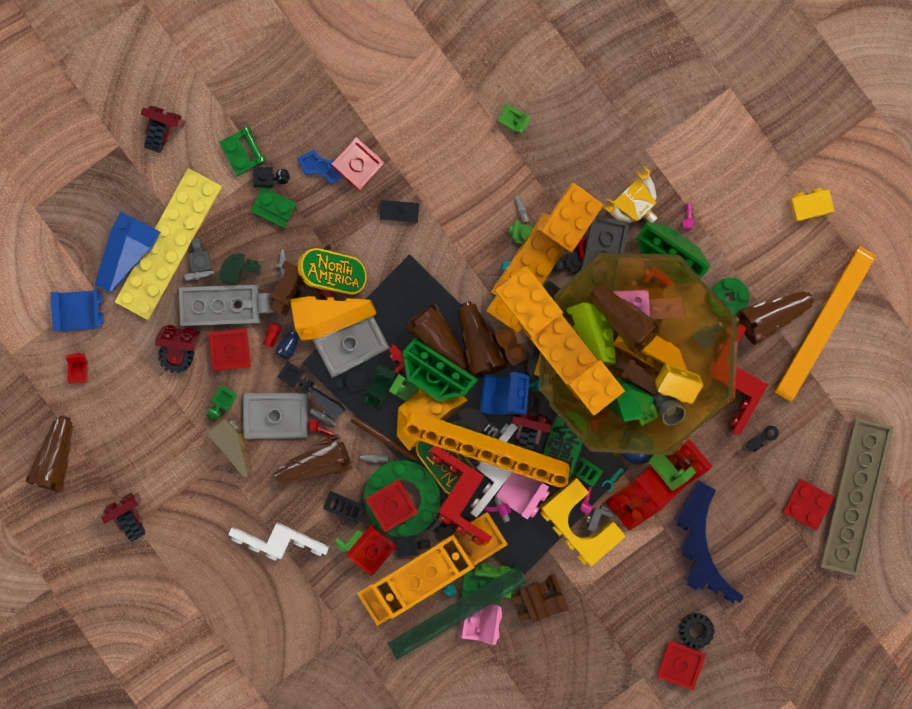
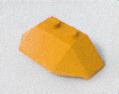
[614,336,687,376]
[397,390,468,451]

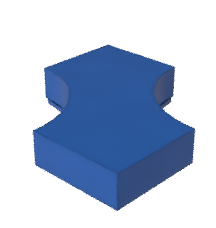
[297,150,344,184]

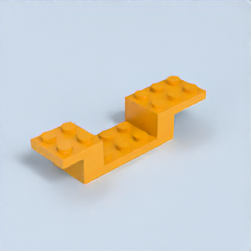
[486,182,604,333]
[495,266,625,416]
[357,511,508,626]

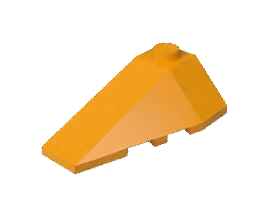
[291,296,376,341]

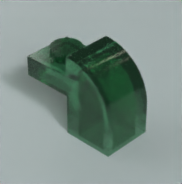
[218,253,262,285]
[363,365,396,410]

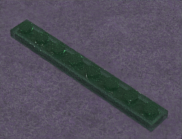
[388,566,528,660]

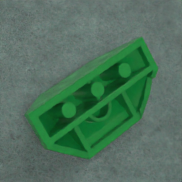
[636,222,711,281]
[403,338,477,402]
[606,378,654,422]

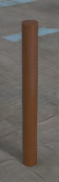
[350,415,418,462]

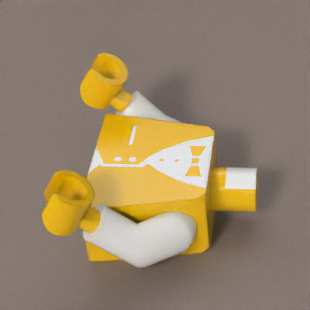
[602,166,658,223]

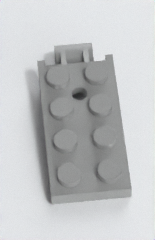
[179,284,274,326]

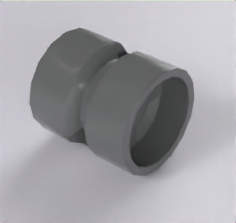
[653,392,686,426]

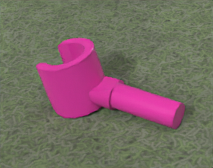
[682,203,694,230]
[580,486,593,515]
[484,503,511,517]

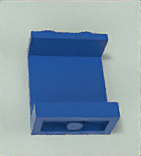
[50,289,105,332]
[480,372,530,416]

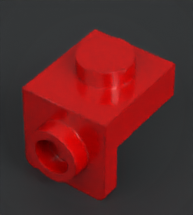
[66,353,88,384]

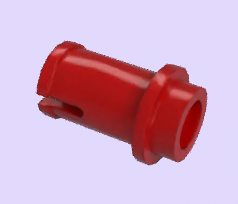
[262,322,282,348]

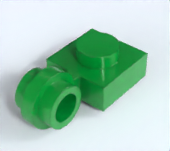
[206,385,238,422]

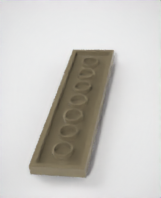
[820,418,894,576]

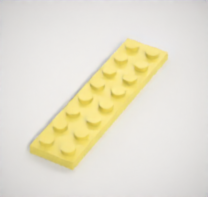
[115,168,222,320]

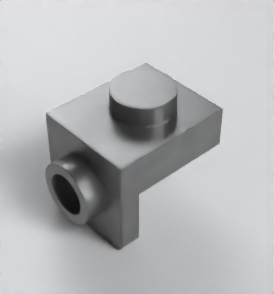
[585,505,614,532]

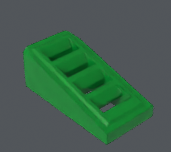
[575,457,603,487]

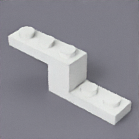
[470,423,518,518]
[228,523,330,561]

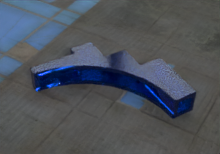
[674,480,744,603]

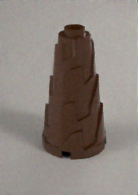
[590,286,661,354]
[737,291,814,345]
[459,301,508,378]
[405,303,469,371]
[25,415,74,492]
[275,434,352,485]

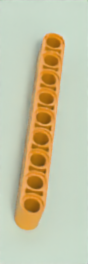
[774,245,876,402]
[404,412,570,487]

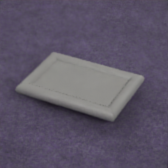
[312,316,390,379]
[243,393,308,439]

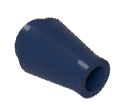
[276,330,300,360]

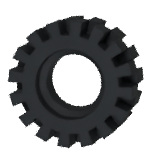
[679,613,715,649]

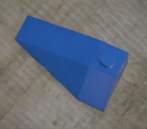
[95,211,161,293]

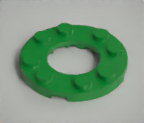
[364,460,441,537]

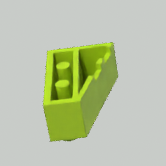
[566,302,616,367]

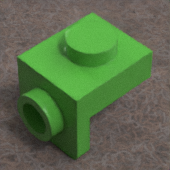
[496,104,530,133]
[335,529,364,552]

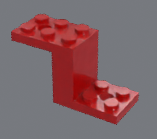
[707,324,768,435]
[605,437,713,531]
[429,446,492,547]

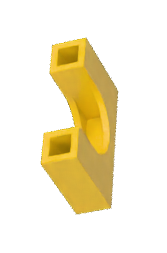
[539,477,626,567]

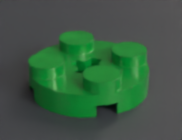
[711,277,750,316]

